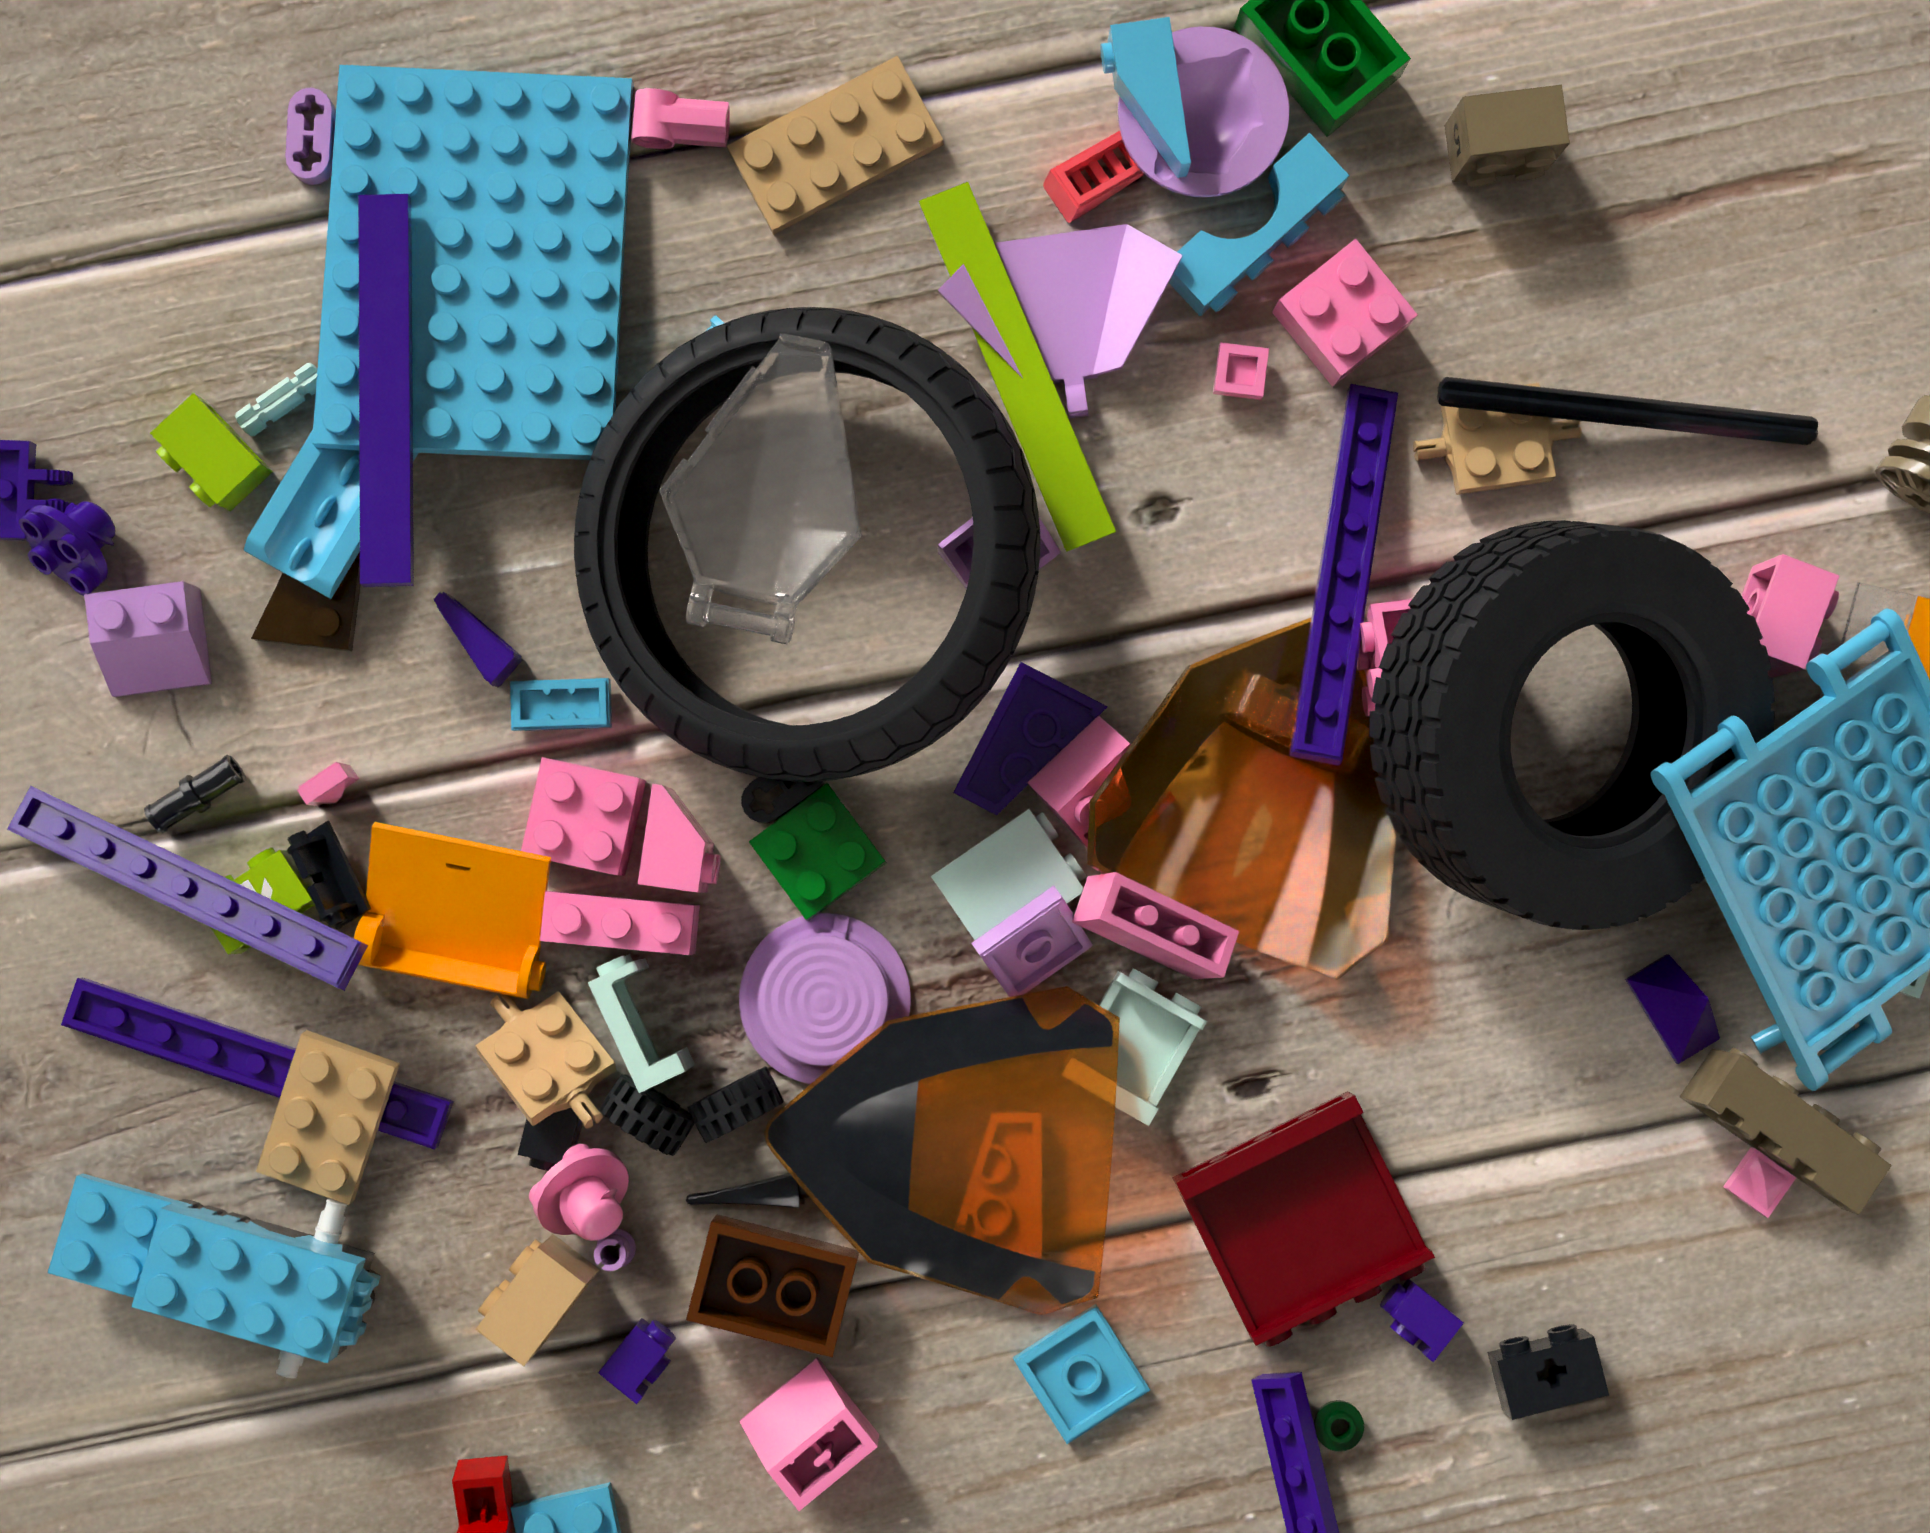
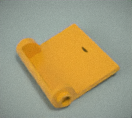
[354,822,551,999]

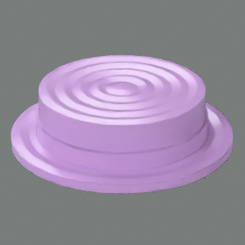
[1118,26,1289,197]
[739,913,911,1085]

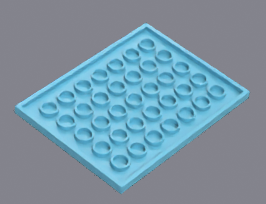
[312,65,634,460]

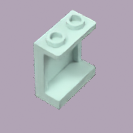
[931,809,1087,940]
[588,954,695,1093]
[1060,968,1207,1126]

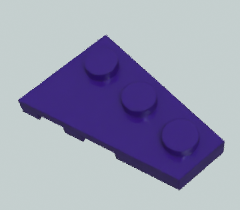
[953,662,1108,816]

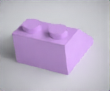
[84,581,212,697]

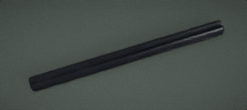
[1437,377,1818,445]

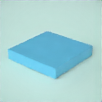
[1013,1304,1150,1444]

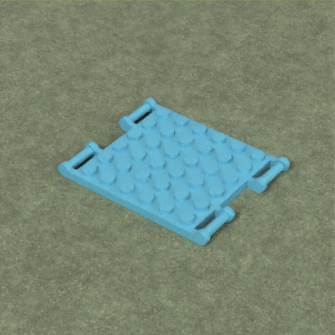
[1651,608,1930,1091]

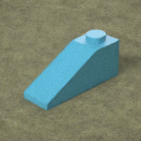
[1100,17,1191,178]

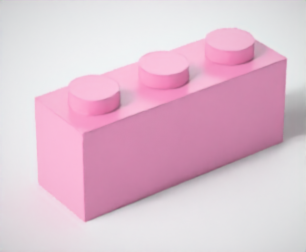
[1072,872,1239,979]
[540,891,700,955]

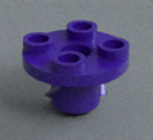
[19,501,116,596]

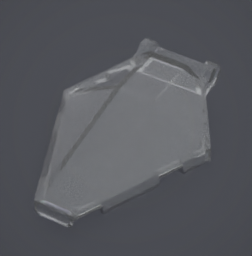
[659,334,862,645]

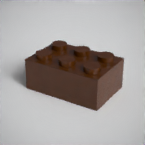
[686,1214,860,1358]

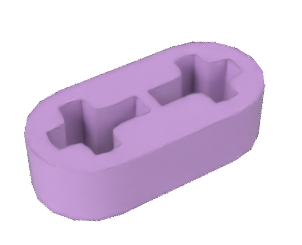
[285,87,336,185]

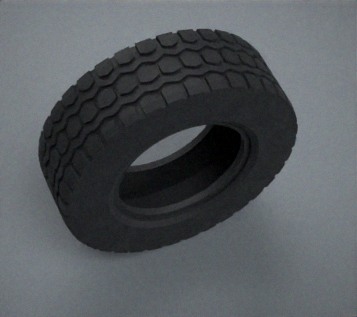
[1369,520,1775,930]

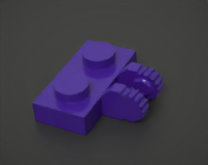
[0,440,73,541]

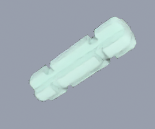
[235,363,317,436]

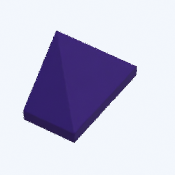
[1625,954,1720,1064]

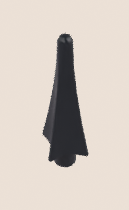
[686,1172,815,1208]

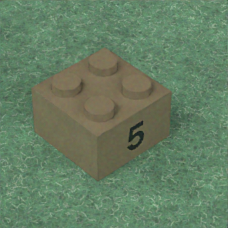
[1444,84,1570,187]

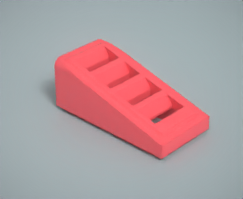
[1043,131,1145,223]

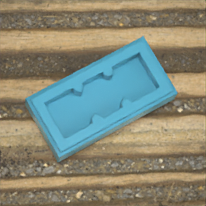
[510,678,612,731]

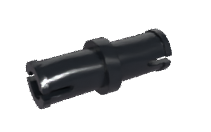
[144,755,246,833]

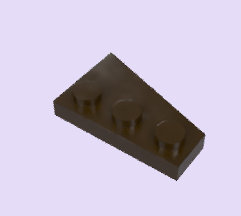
[251,552,361,652]

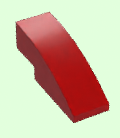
[452,1455,516,1533]

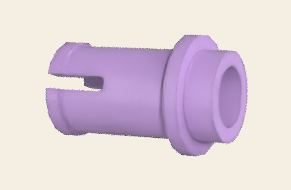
[594,1229,636,1271]

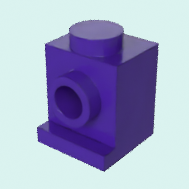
[1380,1279,1464,1362]
[598,1318,676,1405]

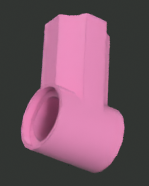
[631,88,730,149]

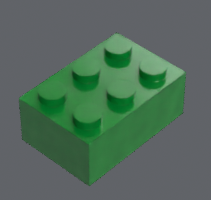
[1234,0,1411,137]

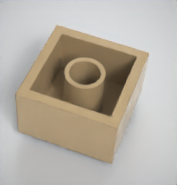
[475,1234,600,1367]

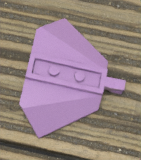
[938,224,1183,419]

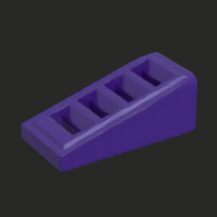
[433,592,523,688]

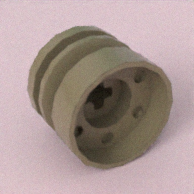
[1875,395,1930,514]

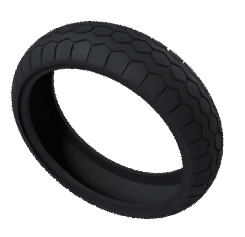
[574,307,1040,782]

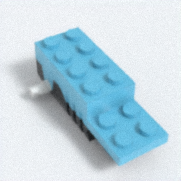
[47,1173,381,1378]

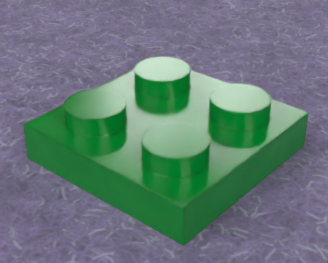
[749,783,887,921]

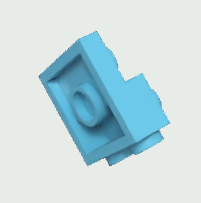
[511,1482,621,1533]

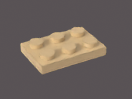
[256,1030,400,1205]

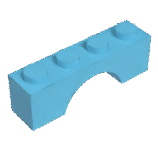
[1169,133,1349,316]

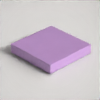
[972,886,1093,999]

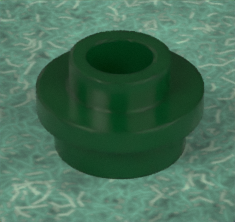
[1314,1400,1364,1452]

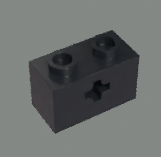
[1487,1324,1609,1420]

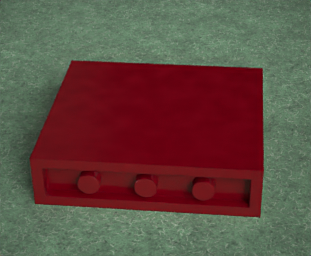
[1172,1091,1435,1347]

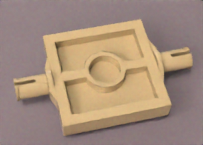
[1413,383,1582,495]
[475,991,616,1129]

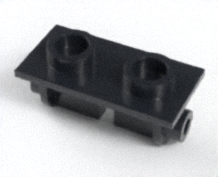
[287,821,371,930]

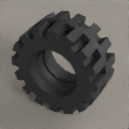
[687,1066,784,1143]
[599,1074,695,1156]

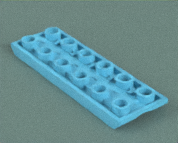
[244,430,418,599]

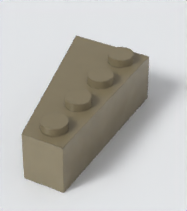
[1680,1047,1892,1215]

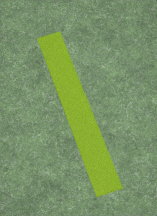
[919,182,1116,552]

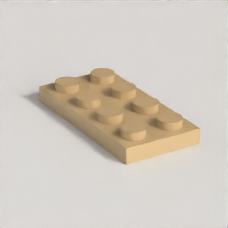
[727,55,944,235]

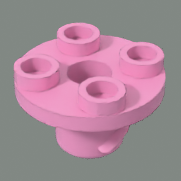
[529,1144,629,1241]

